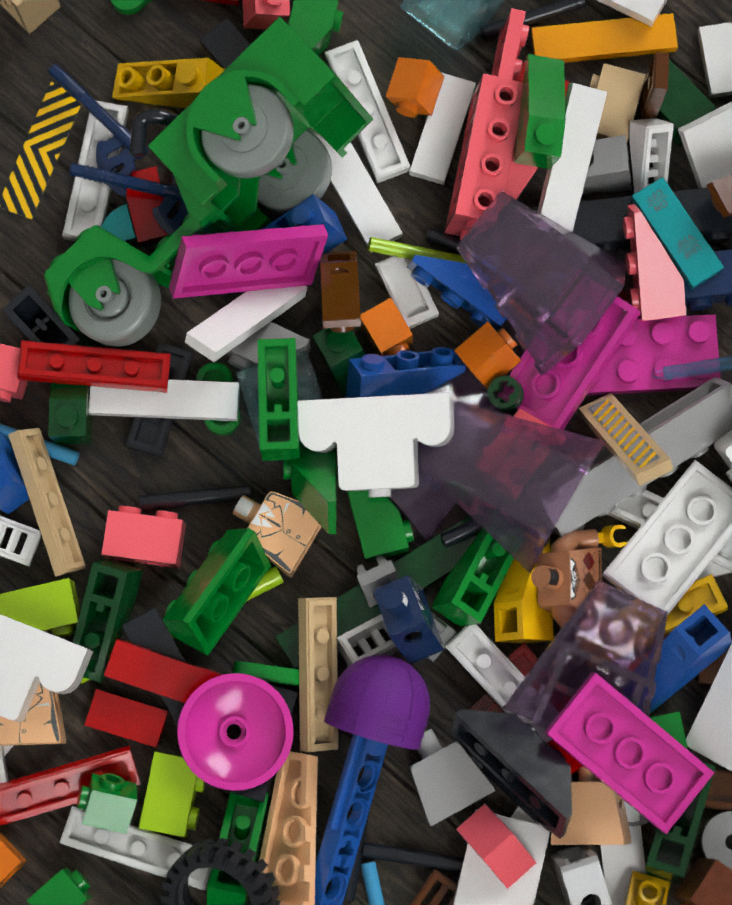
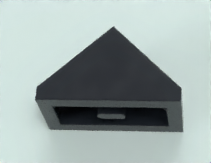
[2,285,80,345]

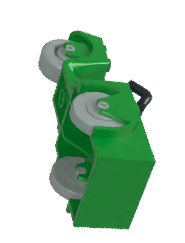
[44,16,374,347]

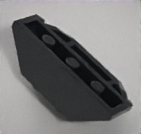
[451,709,572,839]

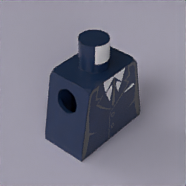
[374,576,445,665]

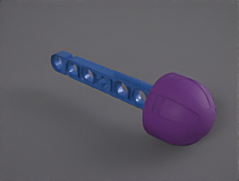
[315,655,430,905]

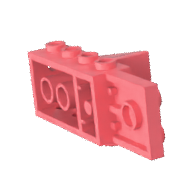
[444,8,540,244]

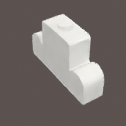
[298,393,454,497]
[0,614,93,722]

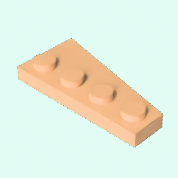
[259,751,318,905]

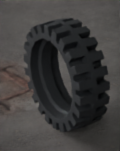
[161,838,280,905]

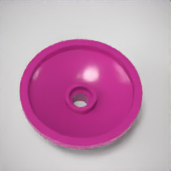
[177,673,293,790]

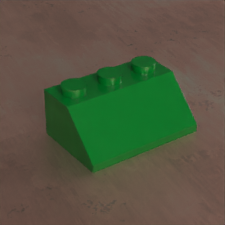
[162,528,271,656]

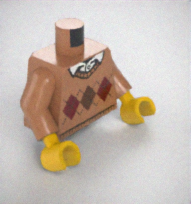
[531,525,628,642]

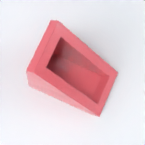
[456,804,536,889]

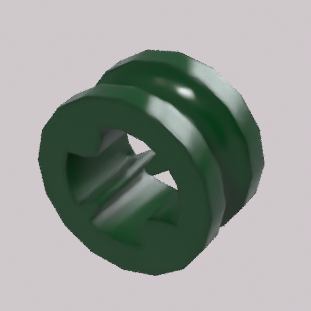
[488,376,524,411]

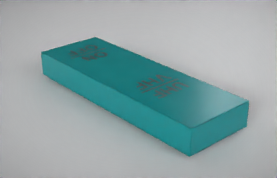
[630,177,724,290]

